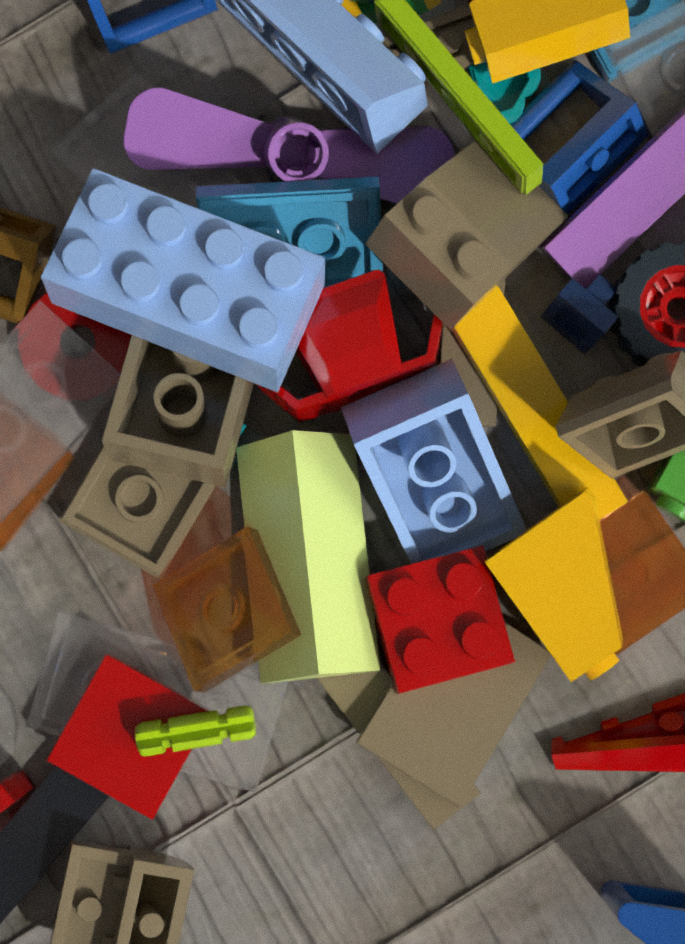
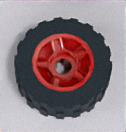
[609,241,685,367]

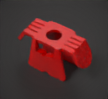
[256,270,443,423]

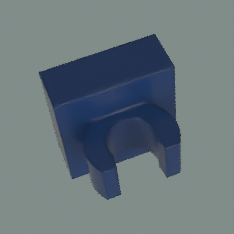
[540,274,618,354]

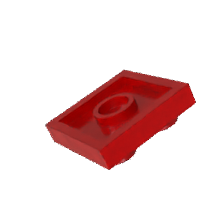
[365,545,515,694]

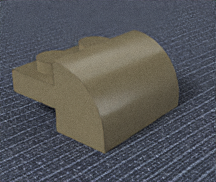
[49,840,194,944]

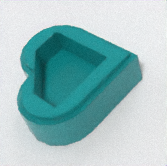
[468,62,541,124]

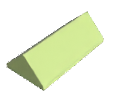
[236,430,380,684]

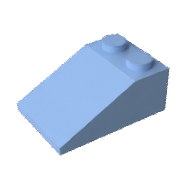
[341,359,527,564]

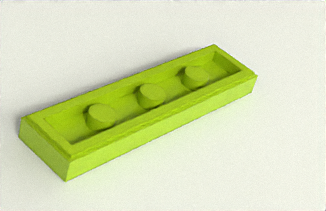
[374,0,543,196]

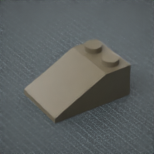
[365,140,569,330]

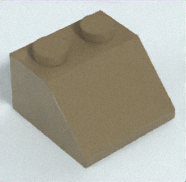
[556,350,685,479]

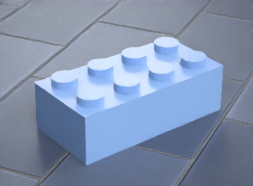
[41,168,325,392]

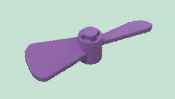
[123,87,455,204]

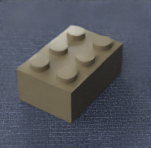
[102,335,254,488]

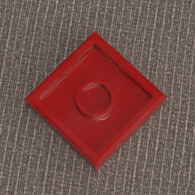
[47,653,212,820]

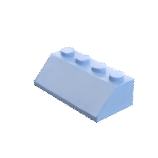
[216,0,428,154]

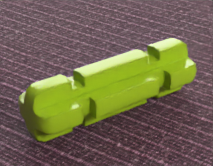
[135,705,256,757]

